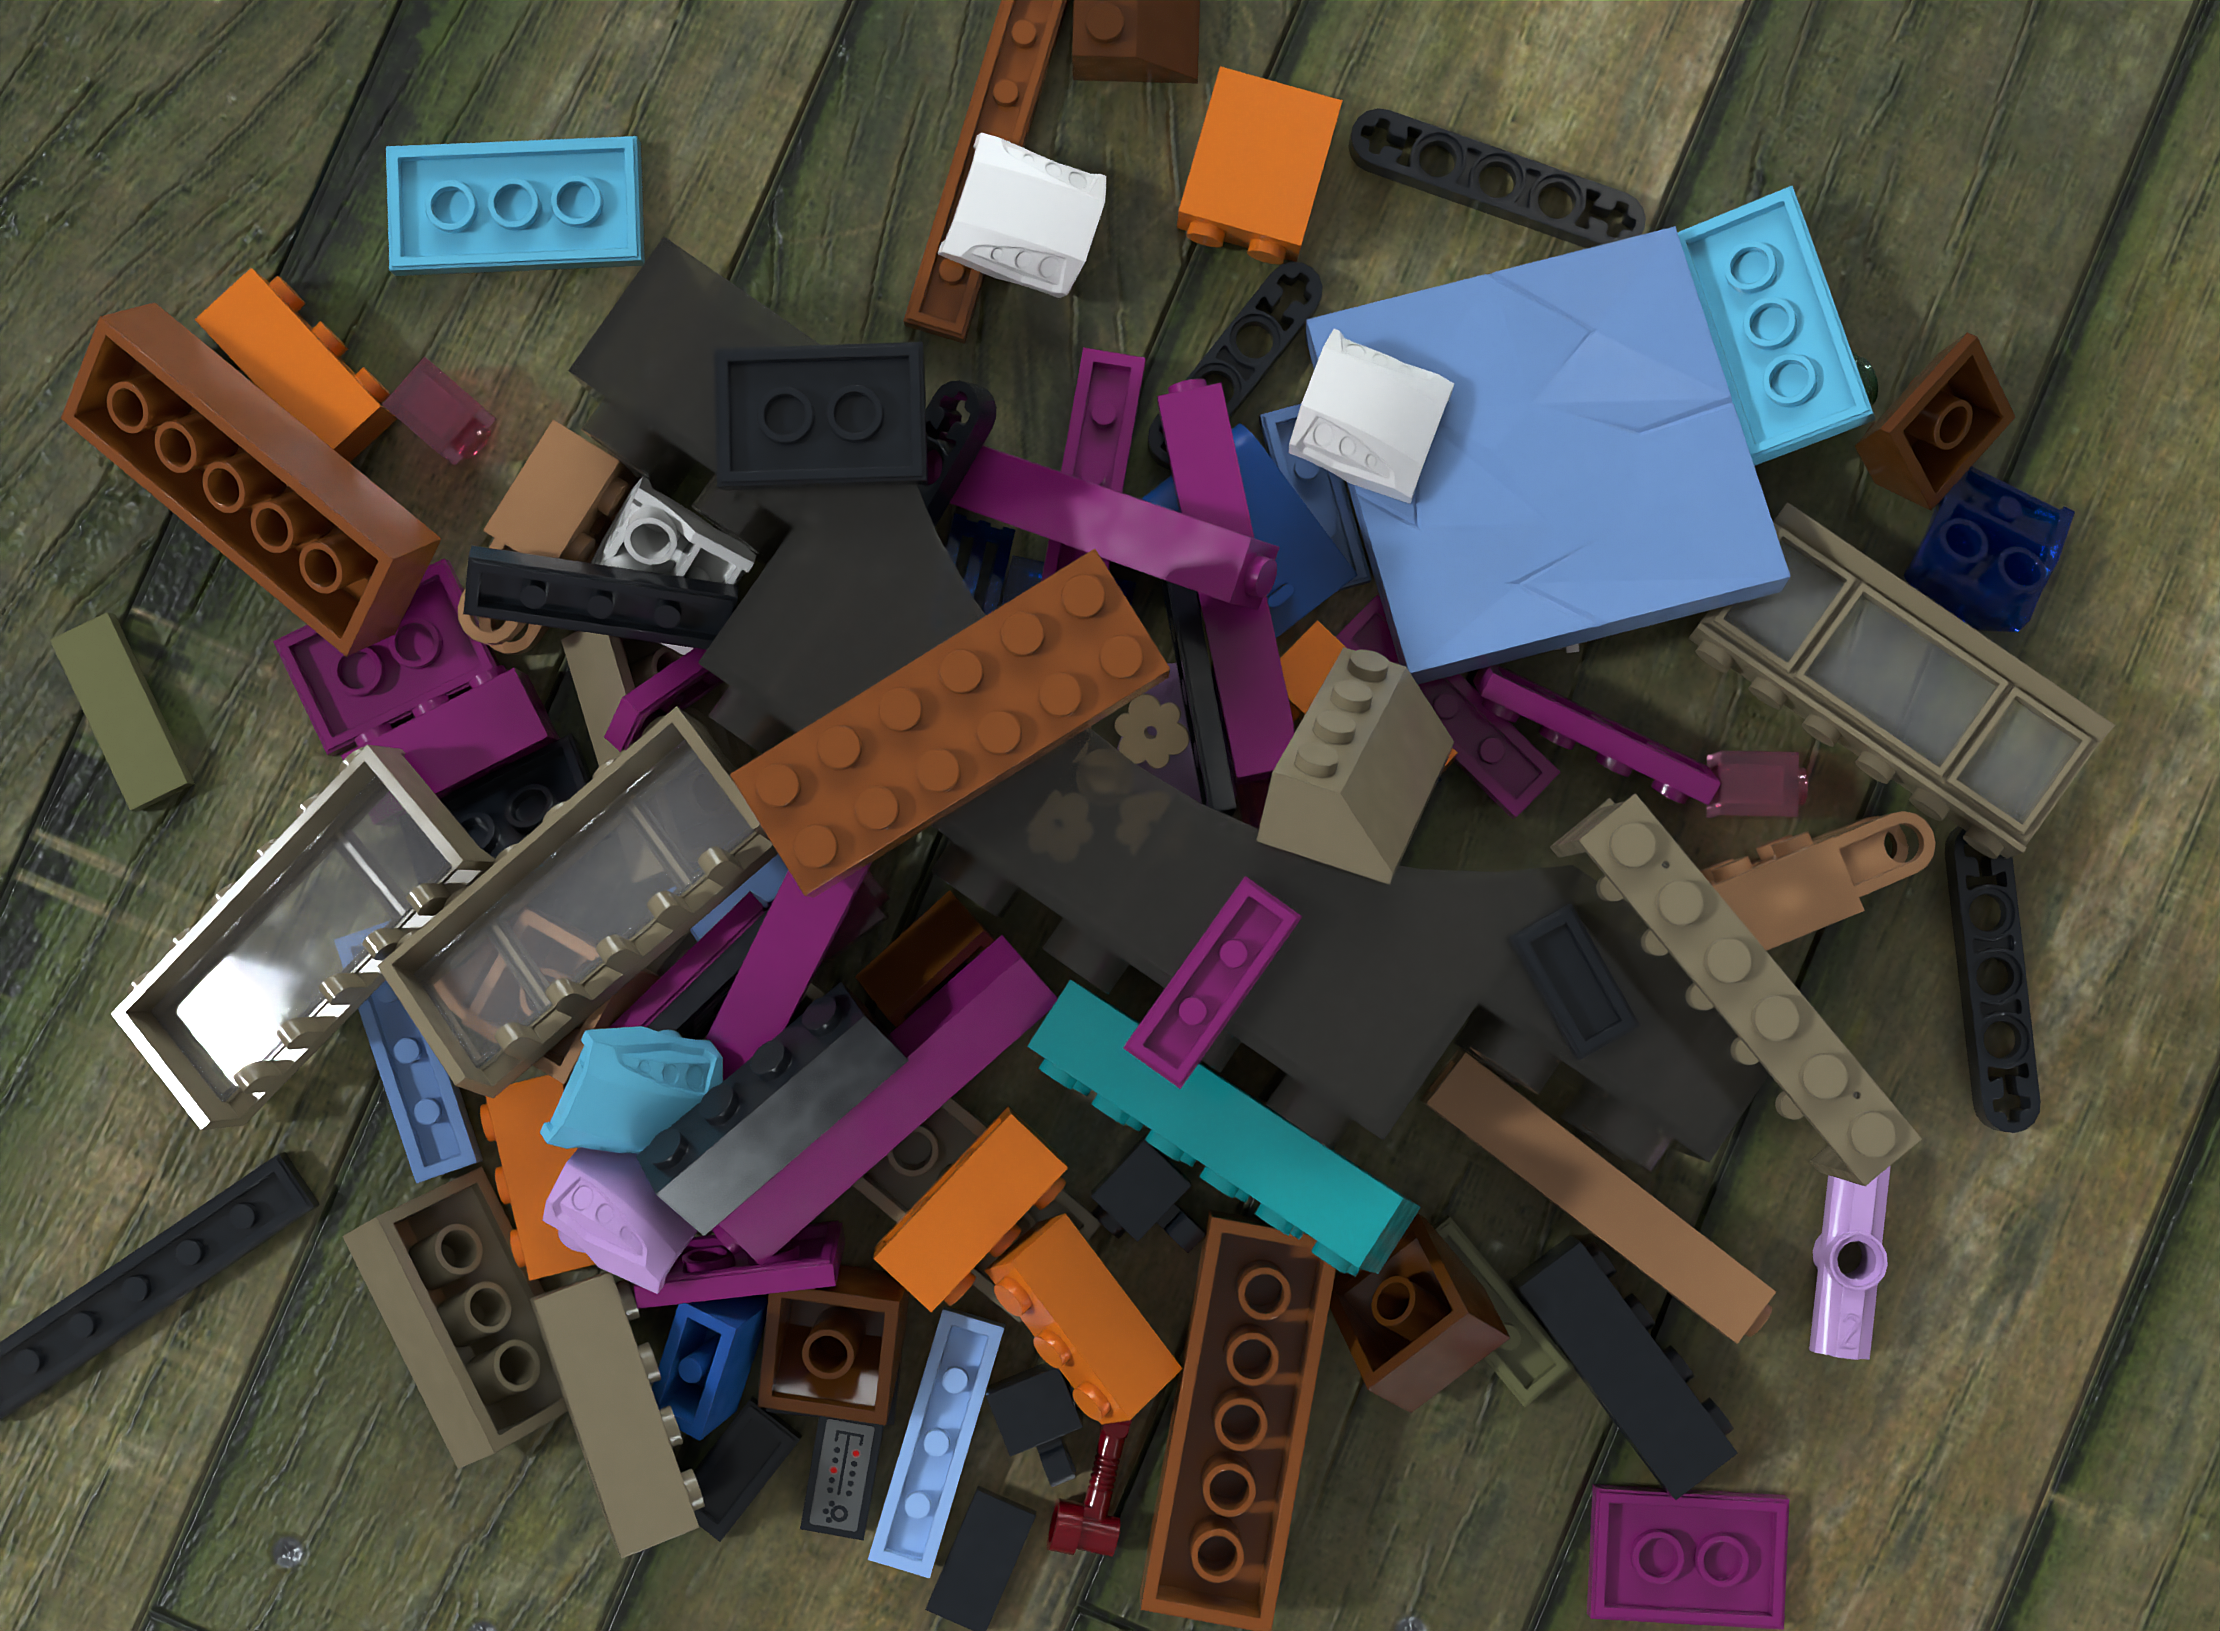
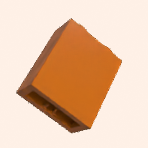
[1177,66,1343,265]

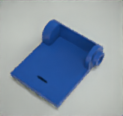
[1141,423,1358,638]

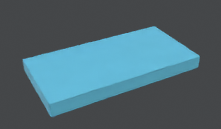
[386,136,645,276]
[1677,186,1876,466]

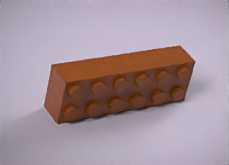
[61,302,441,657]
[730,549,1170,898]
[1140,1210,1336,1631]

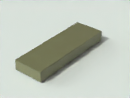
[50,612,195,812]
[1433,1215,1574,1407]

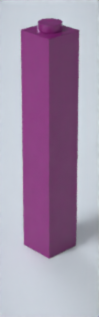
[1157,379,1295,785]
[927,431,1280,610]
[712,935,1058,1265]

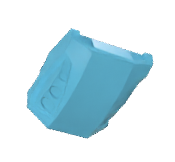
[540,1026,723,1153]

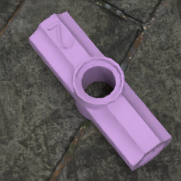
[1809,1166,1891,1360]

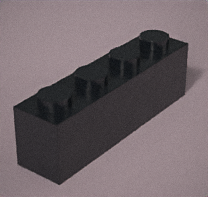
[636,981,909,1236]
[1509,1235,1738,1500]

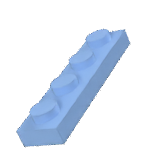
[868,1306,1005,1578]

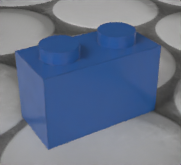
[652,1295,768,1441]

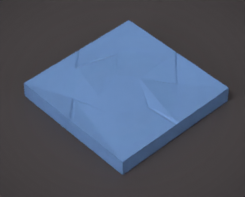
[1305,226,1791,684]

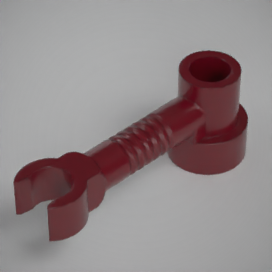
[1047,1418,1133,1557]

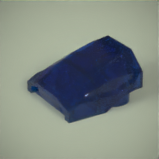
[1903,466,2075,632]

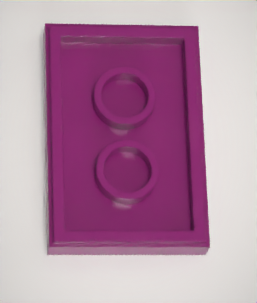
[273,558,500,756]
[634,1221,845,1309]
[1587,1484,1790,1630]

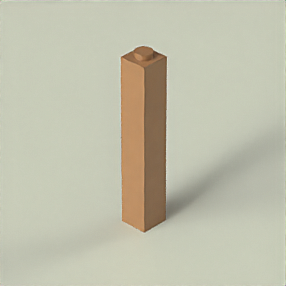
[1420,1050,1776,1344]

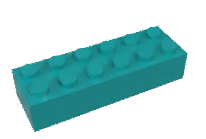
[1027,979,1421,1277]

